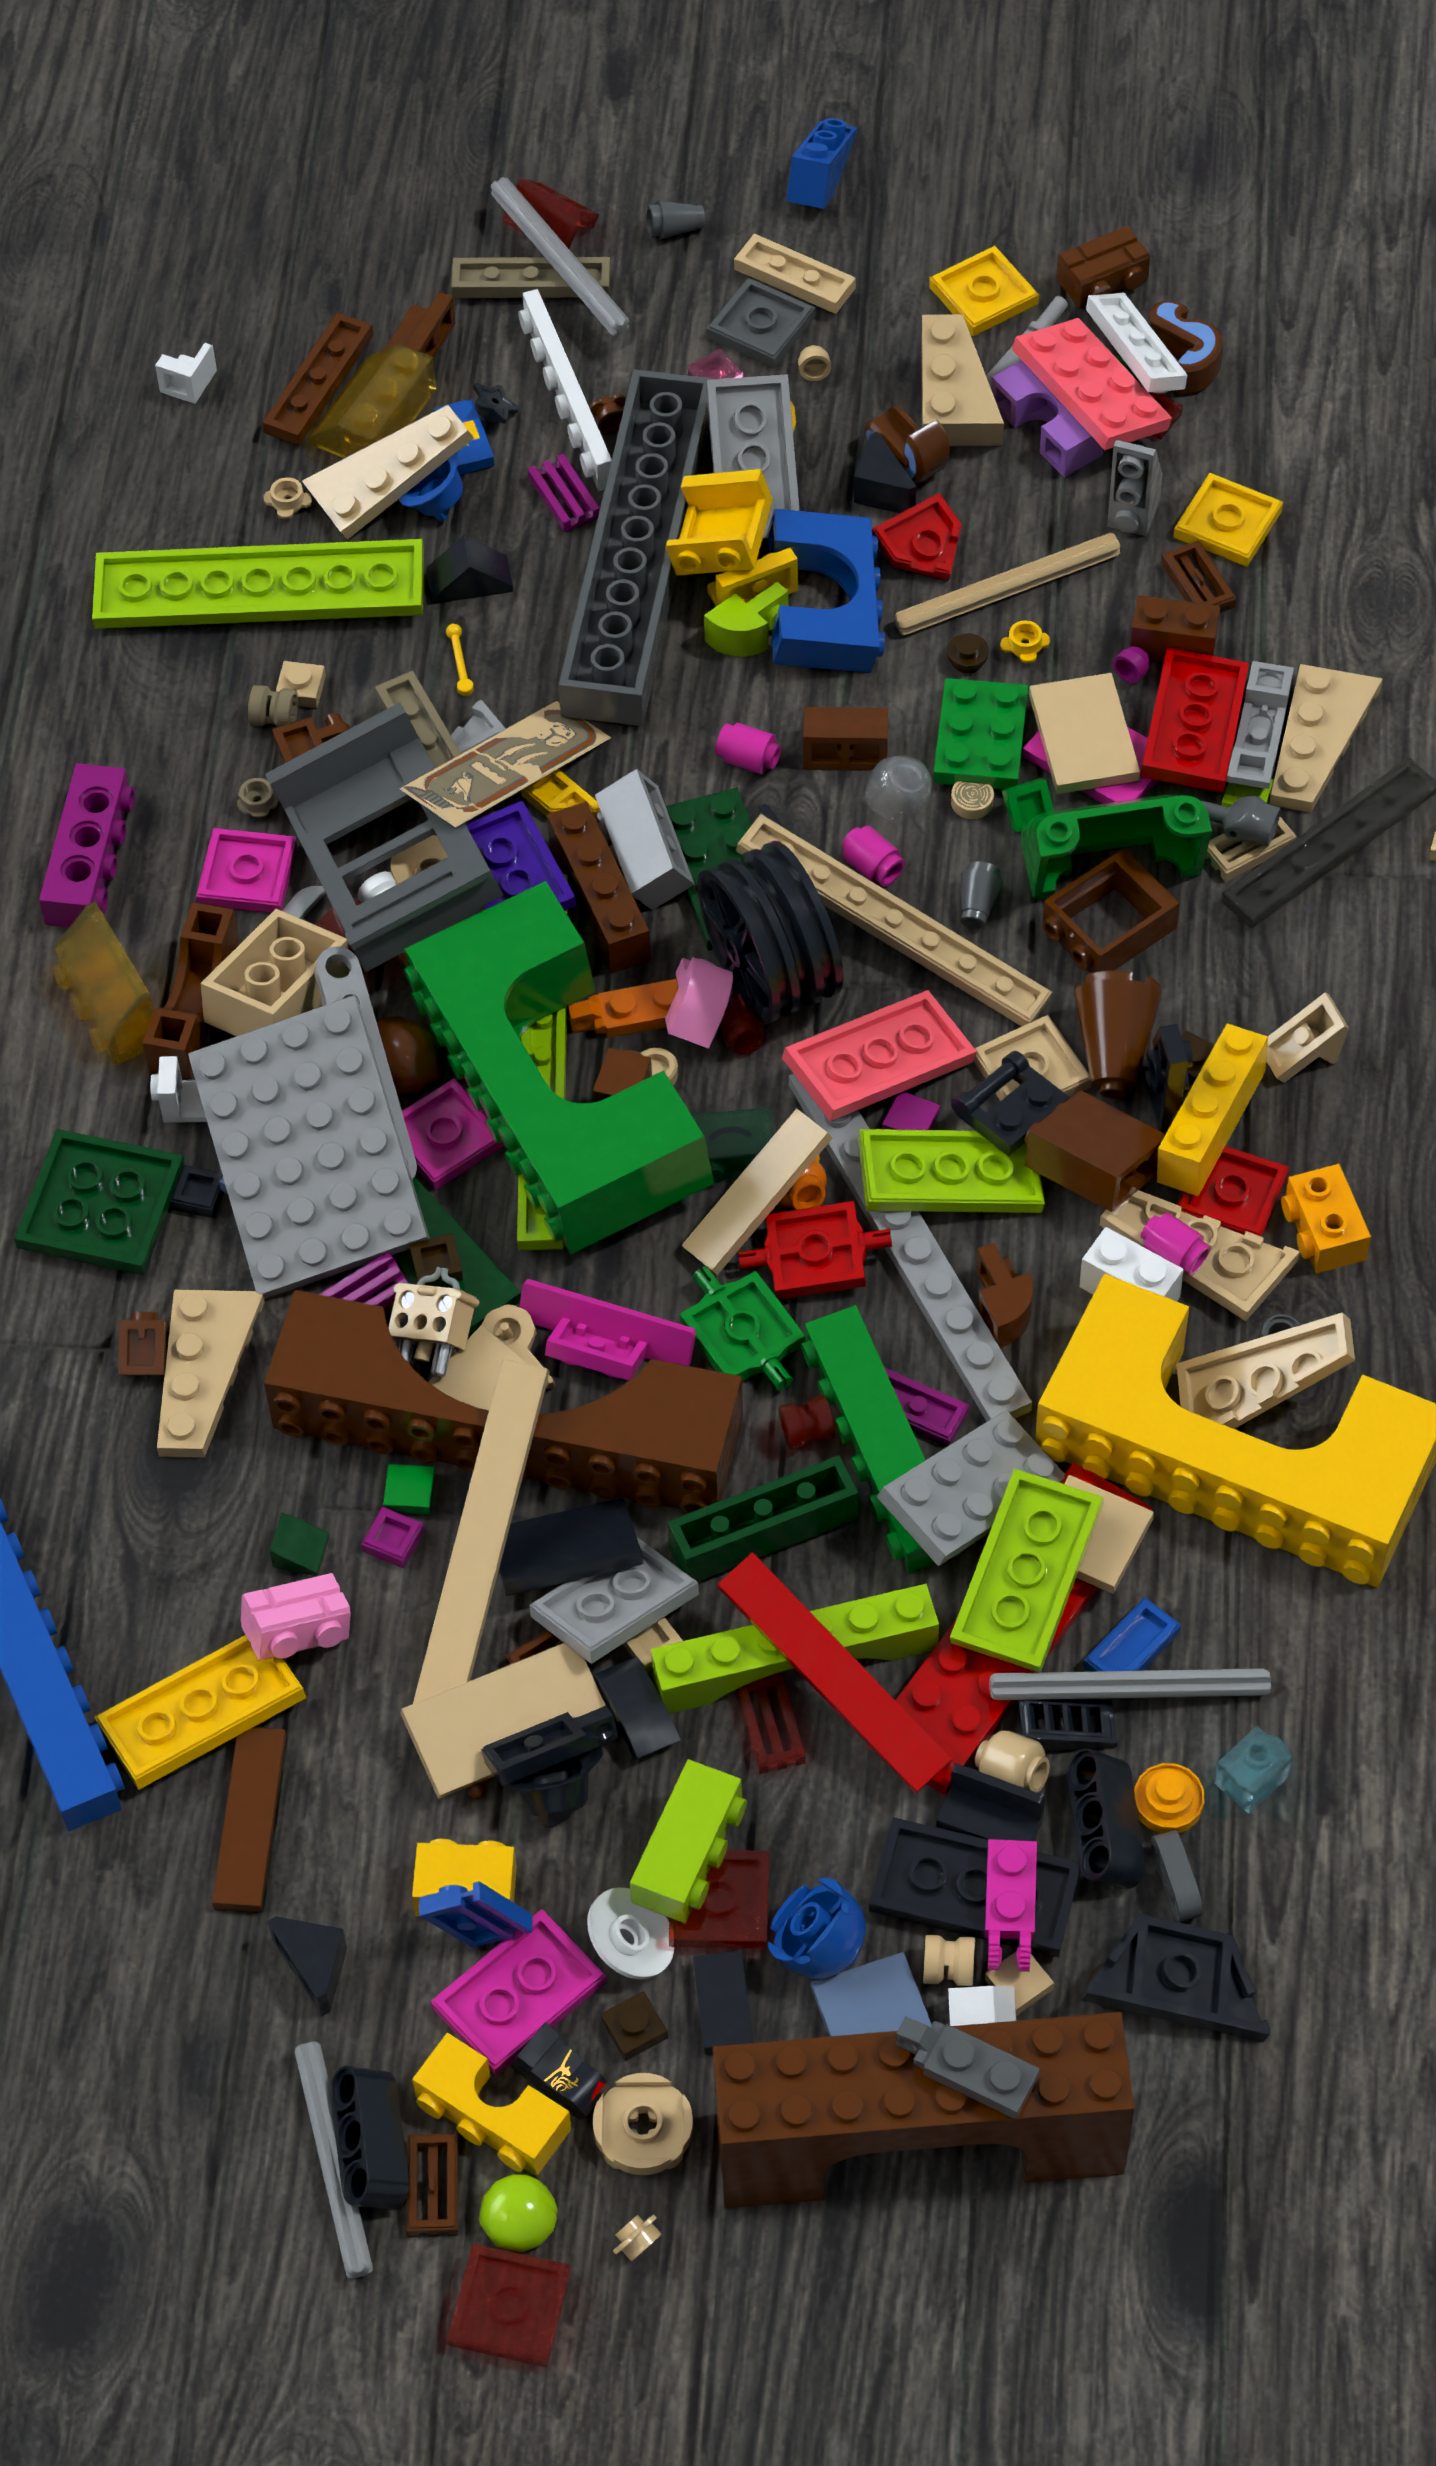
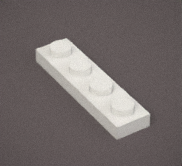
[1086,293,1188,394]

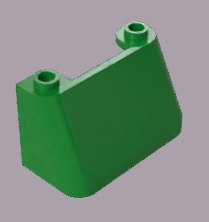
[1021,795,1212,900]

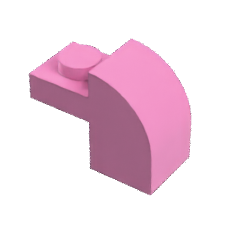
[665,957,733,1049]

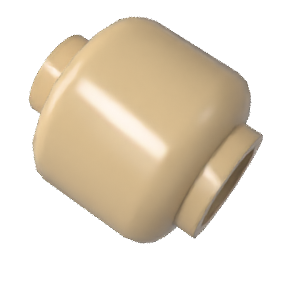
[975,1730,1050,1793]

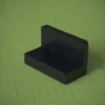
[936,1764,1045,1841]

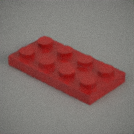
[1140,647,1249,793]

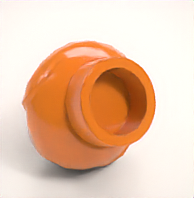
[779,1155,827,1210]

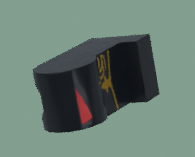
[510,2022,610,2120]

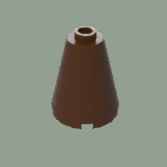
[1074,971,1162,1098]

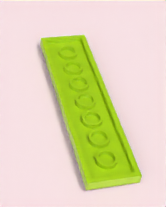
[92,539,424,629]

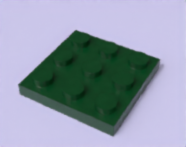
[14,1129,185,1275]

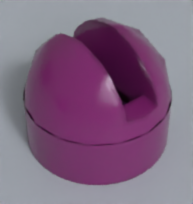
[1113,646,1149,684]

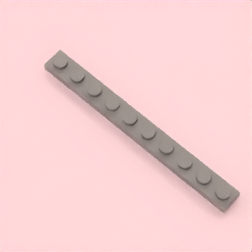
[789,1074,1032,1422]

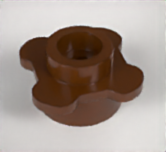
[589,394,626,434]

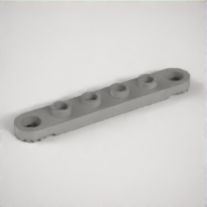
[314,946,417,1181]

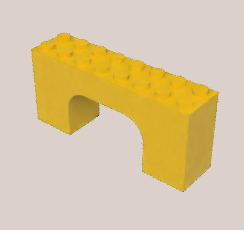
[1035,1273,1436,1588]

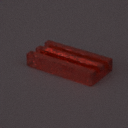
[736,1673,806,1774]

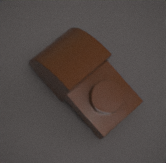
[976,1243,1033,1348]

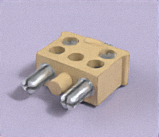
[388,1267,479,1377]

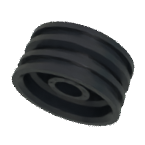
[697,840,844,1025]

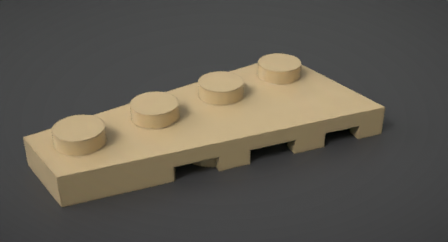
[302,405,474,540]
[1269,664,1383,813]
[1100,1190,1300,1322]
[157,1290,266,1458]
[1176,1313,1355,1429]

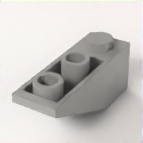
[1107,440,1163,536]

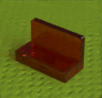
[503,178,600,249]

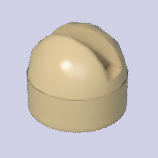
[798,345,831,381]

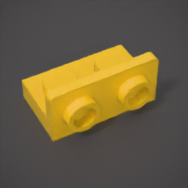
[707,547,798,606]

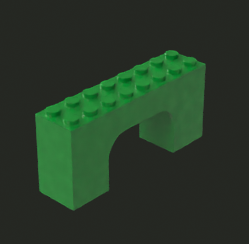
[403,881,714,1255]

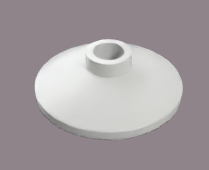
[587,1887,674,1979]

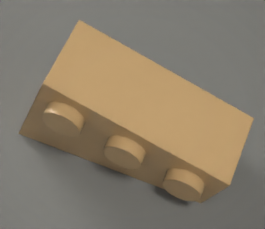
[921,314,1004,446]

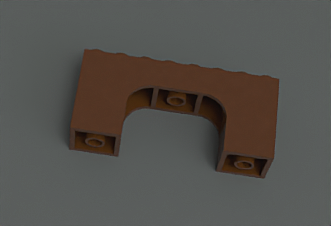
[713,2012,1134,2209]

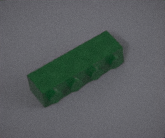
[667,1455,858,1582]

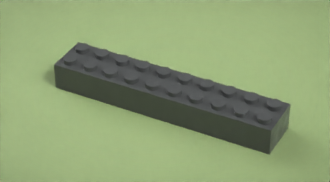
[559,369,713,726]

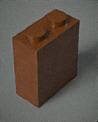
[1024,1090,1166,1212]

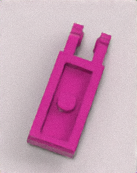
[985,1839,1037,1972]

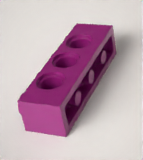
[39,763,135,931]

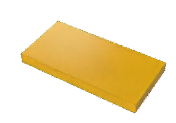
[94,1635,306,1790]

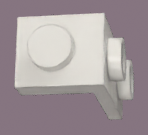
[150,1056,207,1123]

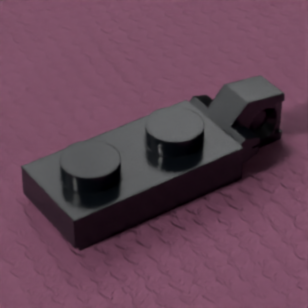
[481,1706,618,1786]

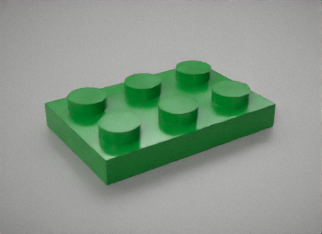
[933,678,1028,789]

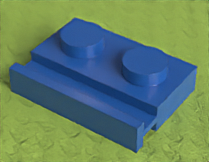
[419,1881,532,1948]

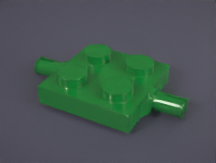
[680,1266,806,1391]

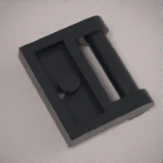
[951,1050,1070,1156]

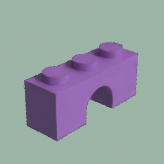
[991,360,1103,478]

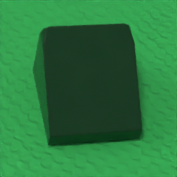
[270,1513,330,1576]

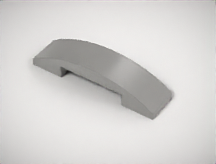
[1226,661,1294,789]

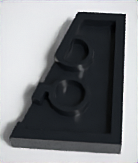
[1141,1024,1193,1134]

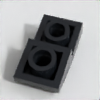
[592,1656,680,1760]

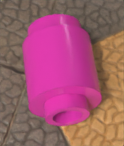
[715,722,781,775]
[842,826,905,887]
[1140,1212,1211,1276]

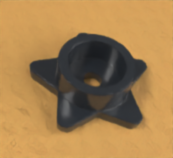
[472,383,519,424]

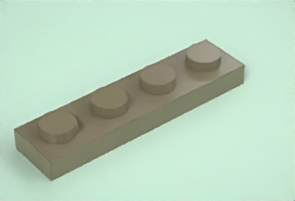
[451,257,610,298]

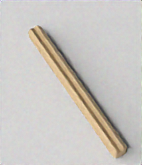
[894,533,1120,635]

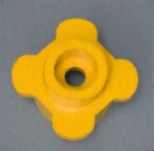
[1000,620,1050,663]

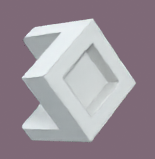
[155,343,217,404]
[948,1986,1016,2026]

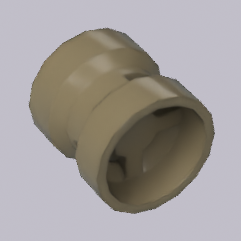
[248,685,298,728]

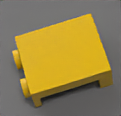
[665,469,773,575]

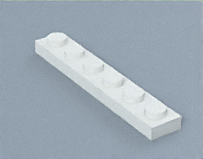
[518,289,612,492]

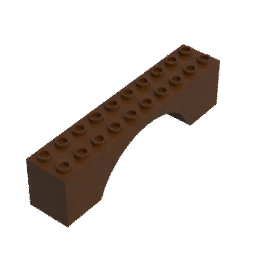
[264,1290,743,1514]

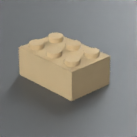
[200,909,349,1036]

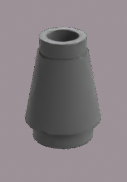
[645,200,705,240]
[960,861,1003,929]

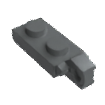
[895,2016,1040,2119]

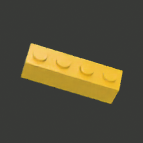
[1157,1023,1268,1196]

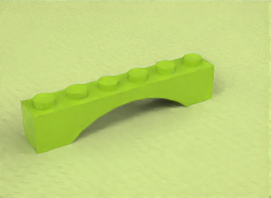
[651,1584,939,1714]

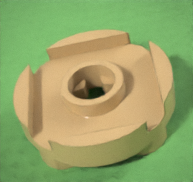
[593,2073,693,2175]

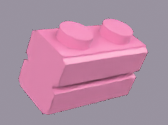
[241,1573,351,1661]

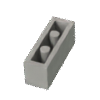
[595,769,695,910]

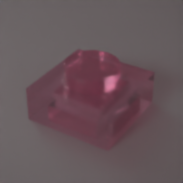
[688,348,743,379]

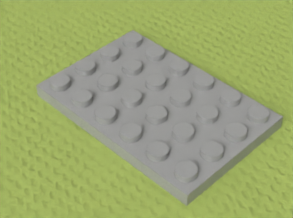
[188,995,430,1299]

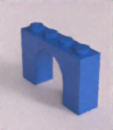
[766,509,885,673]

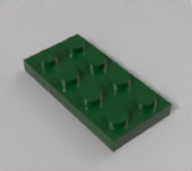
[666,787,752,951]

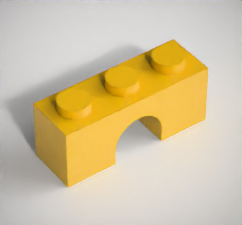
[412,2032,571,2177]

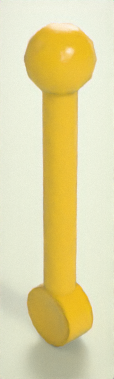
[446,623,474,696]

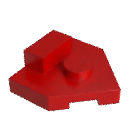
[872,493,962,581]

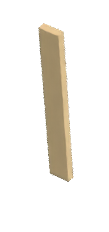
[736,814,1052,1026]
[413,1359,550,1704]

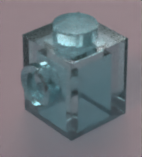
[1214,1726,1292,1814]

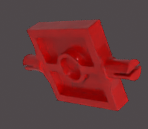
[738,1201,893,1300]

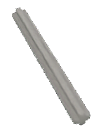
[491,177,629,337]
[989,1669,1271,1700]

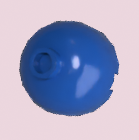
[768,1877,866,1979]

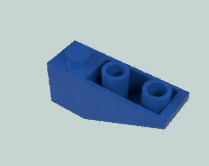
[787,118,857,209]

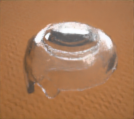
[865,755,934,819]

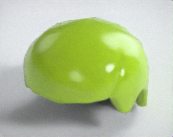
[479,2174,558,2253]

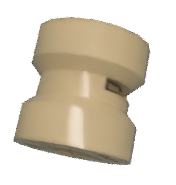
[923,1935,975,1986]

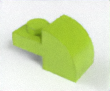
[704,582,788,657]

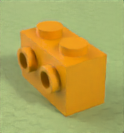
[1281,1164,1371,1274]

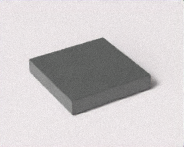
[707,277,816,368]

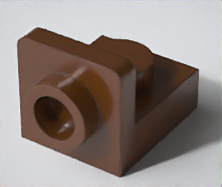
[118,1312,169,1376]

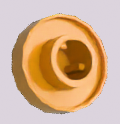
[1134,1763,1204,1834]

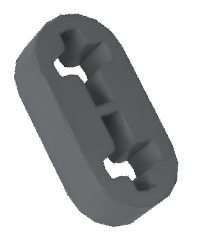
[1151,1830,1203,1922]

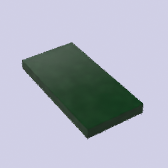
[390,1177,521,1338]

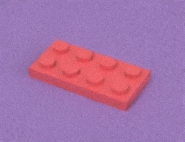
[1012,318,1172,450]
[782,990,977,1121]

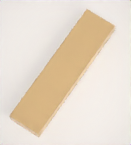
[681,1108,833,1275]

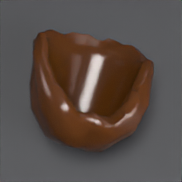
[376,1016,443,1096]

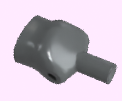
[1201,796,1281,847]

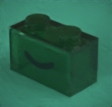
[691,1107,775,1184]

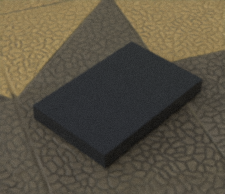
[499,1498,644,1596]

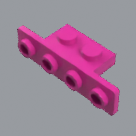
[519,1279,696,1381]

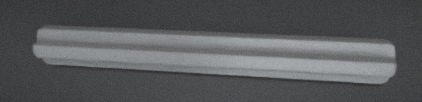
[295,2042,373,2279]

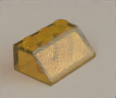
[307,344,436,458]
[52,902,154,1066]

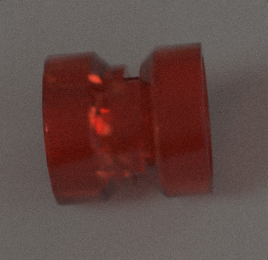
[778,1394,835,1450]

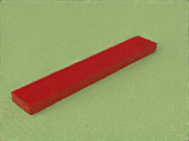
[717,1552,952,1794]

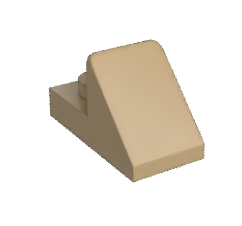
[1267,992,1349,1083]

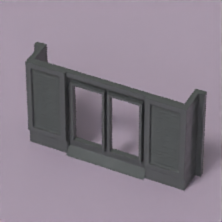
[265,702,503,972]

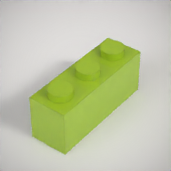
[630,1759,747,1924]

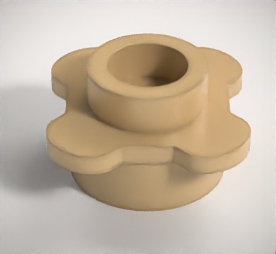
[263,477,312,519]
[613,2214,661,2262]

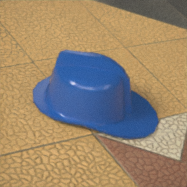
[399,451,463,522]

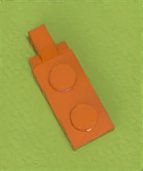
[568,979,679,1038]

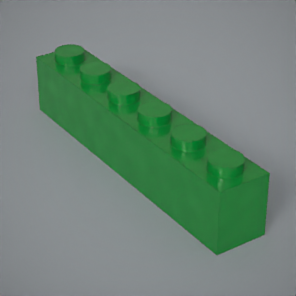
[801,1305,960,1574]

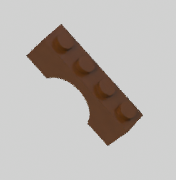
[547,801,651,974]
[143,902,239,1080]

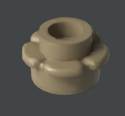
[237,778,279,818]

